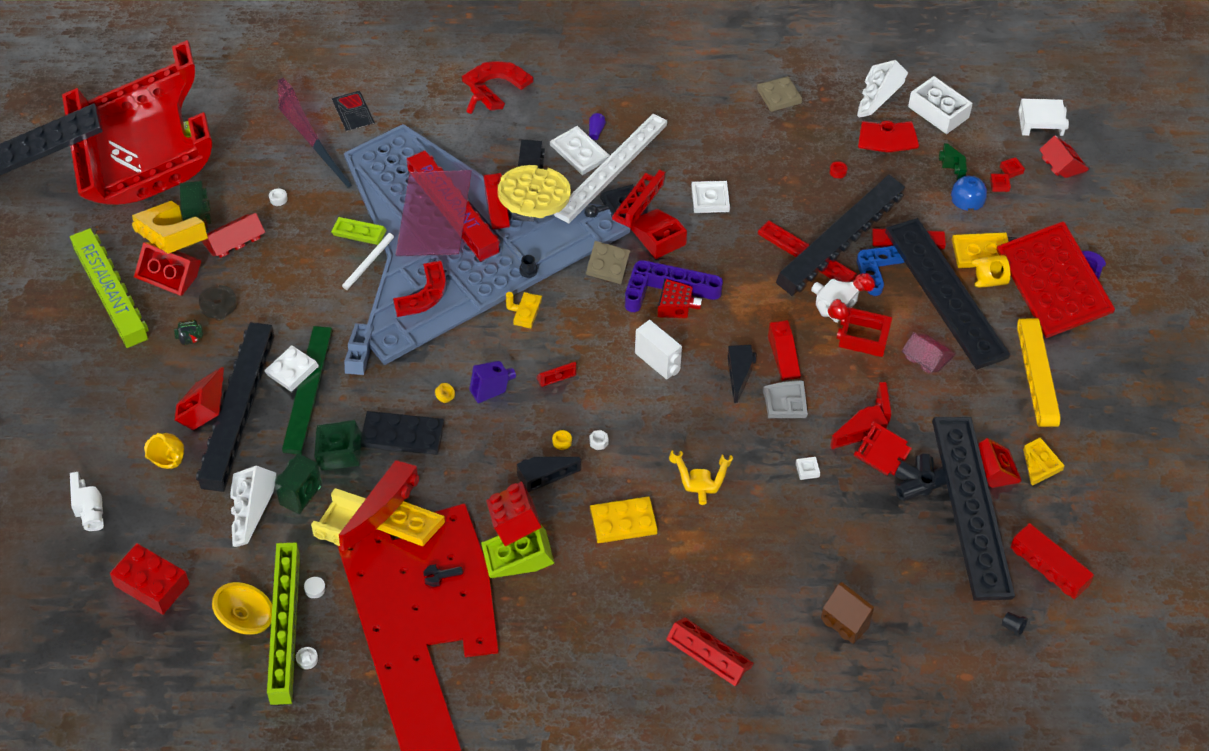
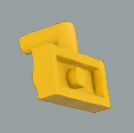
[506,292,542,329]

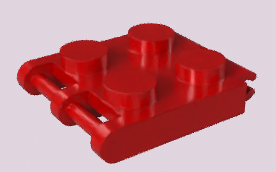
[853,422,911,476]

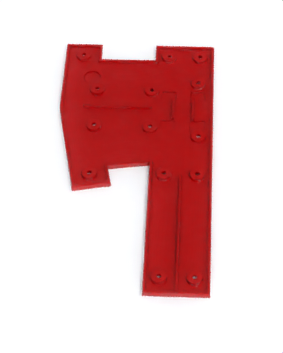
[337,503,498,751]

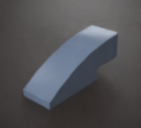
[344,323,374,375]

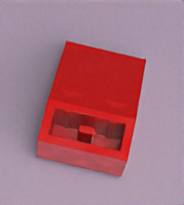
[630,209,687,259]
[175,367,224,430]

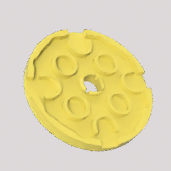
[498,165,571,218]

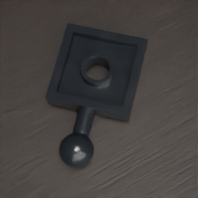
[584,184,648,218]

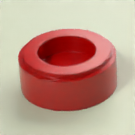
[829,161,848,178]

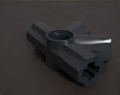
[895,453,946,501]

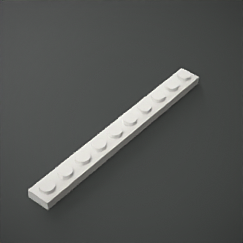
[554,114,667,223]

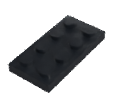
[360,411,444,455]

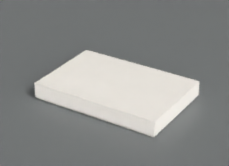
[550,126,610,175]

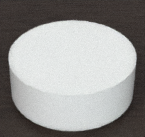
[269,188,288,206]
[304,577,326,598]

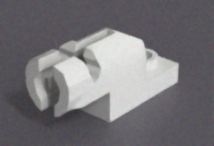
[70,472,103,531]

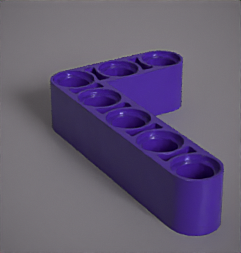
[625,260,723,312]

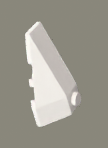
[857,60,908,118]
[230,466,276,547]

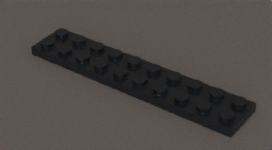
[885,218,1010,370]
[932,417,1015,601]

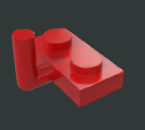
[466,84,505,114]

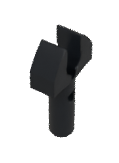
[423,564,463,587]

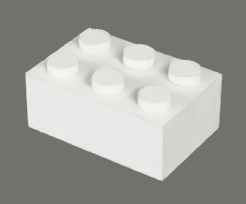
[908,76,973,134]

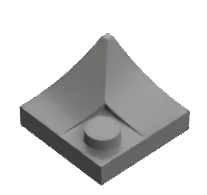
[763,381,808,418]

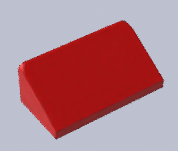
[536,362,576,387]

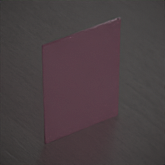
[396,170,472,256]

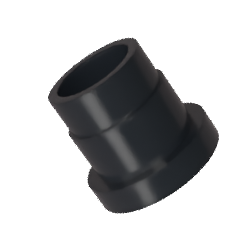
[519,255,538,278]
[1002,612,1028,637]

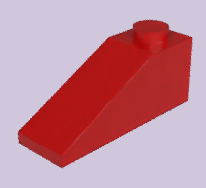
[483,173,510,229]
[768,320,801,381]
[830,405,888,449]

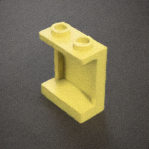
[311,488,366,546]

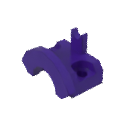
[1082,251,1106,279]

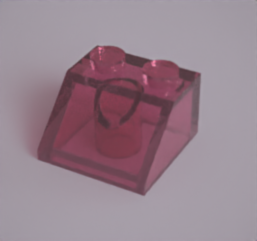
[901,332,956,373]

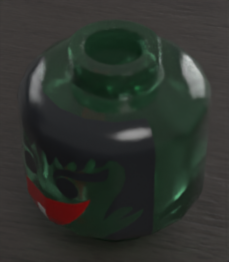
[174,319,203,345]

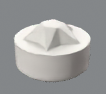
[296,647,318,669]

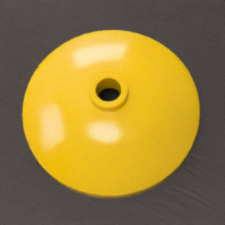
[212,582,272,635]

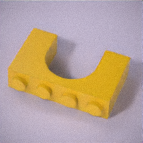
[132,201,208,254]

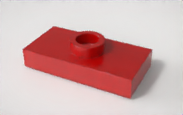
[875,382,891,424]

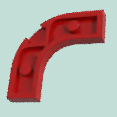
[462,61,533,90]
[393,261,446,317]

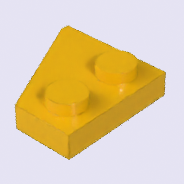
[1023,438,1064,486]

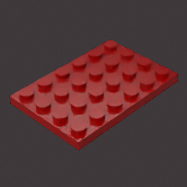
[996,221,1115,338]

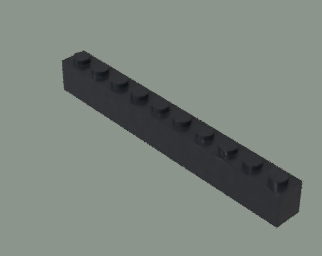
[776,175,905,296]
[196,322,274,492]

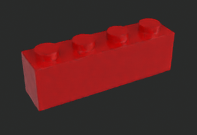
[1010,523,1094,600]

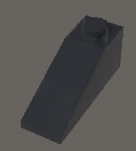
[727,345,756,403]
[517,457,581,492]

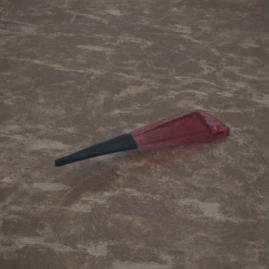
[277,78,352,188]

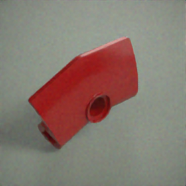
[858,121,919,152]

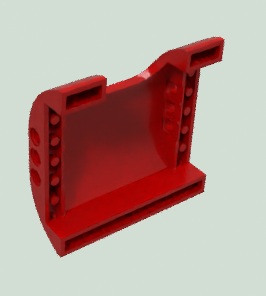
[62,40,212,205]

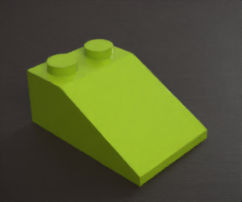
[481,525,554,578]

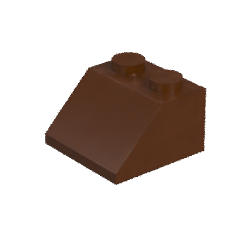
[821,582,874,644]

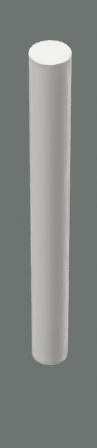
[342,233,394,290]

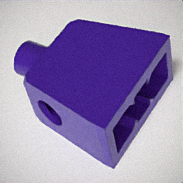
[469,361,516,403]

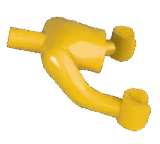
[669,450,733,505]

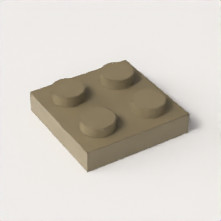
[757,76,802,112]
[586,241,630,284]

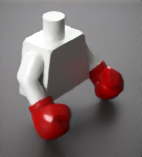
[811,273,875,323]

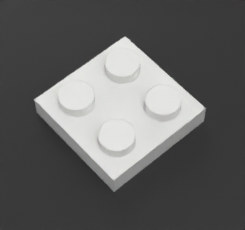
[691,181,730,213]
[264,345,318,392]

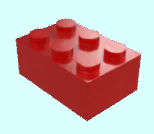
[486,482,542,547]
[110,543,189,615]

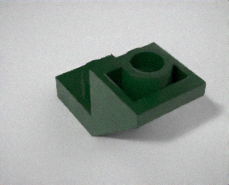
[939,143,967,180]

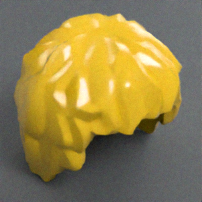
[144,433,184,469]

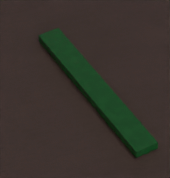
[282,326,333,455]

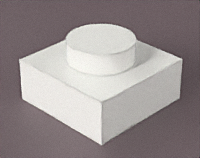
[796,457,820,480]

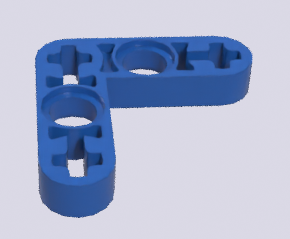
[857,246,904,296]

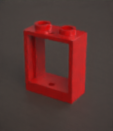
[836,307,892,357]

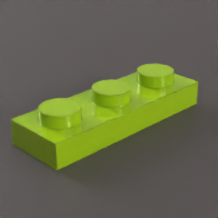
[331,217,386,245]

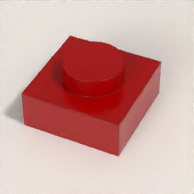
[1000,157,1025,178]
[990,174,1011,192]

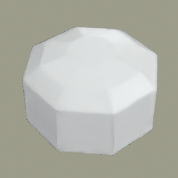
[589,430,608,450]

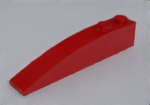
[339,460,419,551]

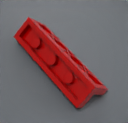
[612,170,666,228]
[666,618,754,686]

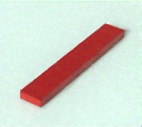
[758,220,857,282]

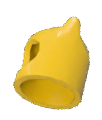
[971,255,1010,288]

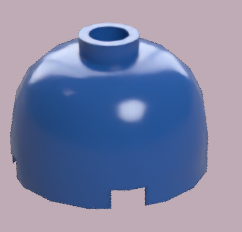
[951,175,987,211]

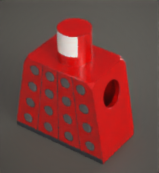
[657,279,702,318]

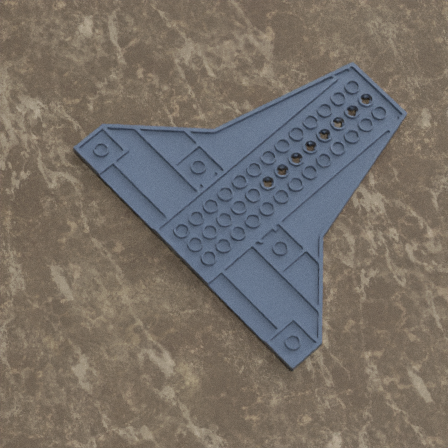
[344,124,630,365]

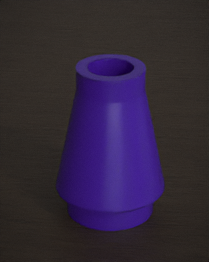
[589,113,606,140]

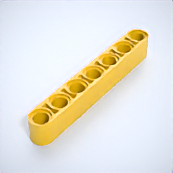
[1017,318,1060,427]

